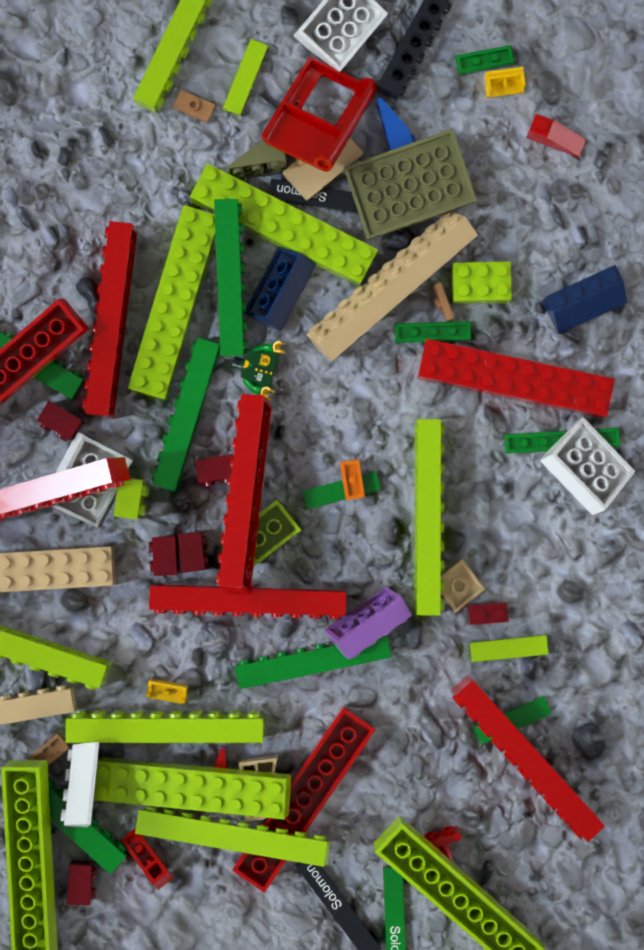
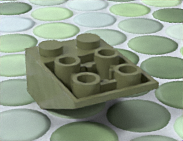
[228,140,287,180]

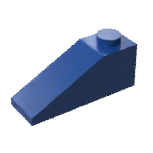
[376,98,416,151]

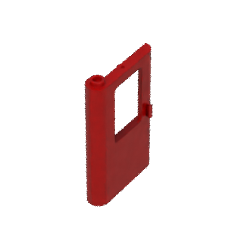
[261,56,378,172]

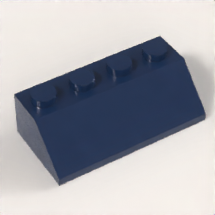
[244,247,316,331]
[542,265,627,335]

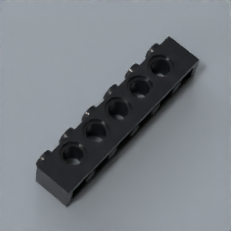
[377,0,452,101]

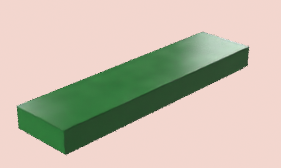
[394,321,471,343]
[302,471,381,509]
[473,696,552,745]

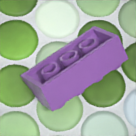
[324,587,412,660]

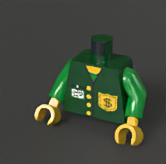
[232,341,286,401]

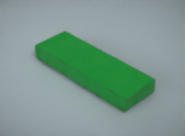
[455,45,515,76]

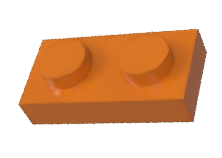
[340,459,365,500]

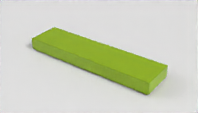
[223,39,268,117]
[469,635,548,662]

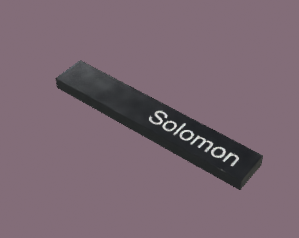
[269,179,359,214]
[296,862,381,950]

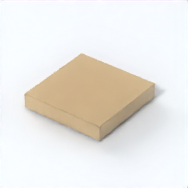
[441,559,486,613]

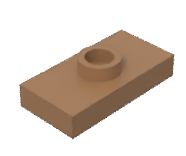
[173,90,216,124]
[433,282,454,322]
[28,732,71,766]

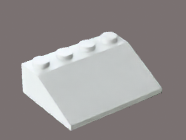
[293,0,388,72]
[540,417,635,515]
[52,431,133,528]
[60,742,99,827]

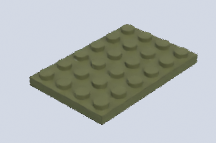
[344,128,477,241]

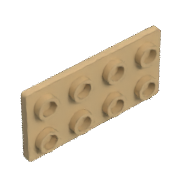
[283,138,363,201]

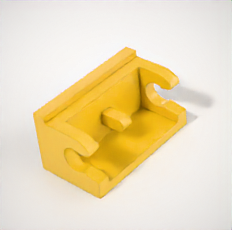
[483,67,526,98]
[146,678,189,705]

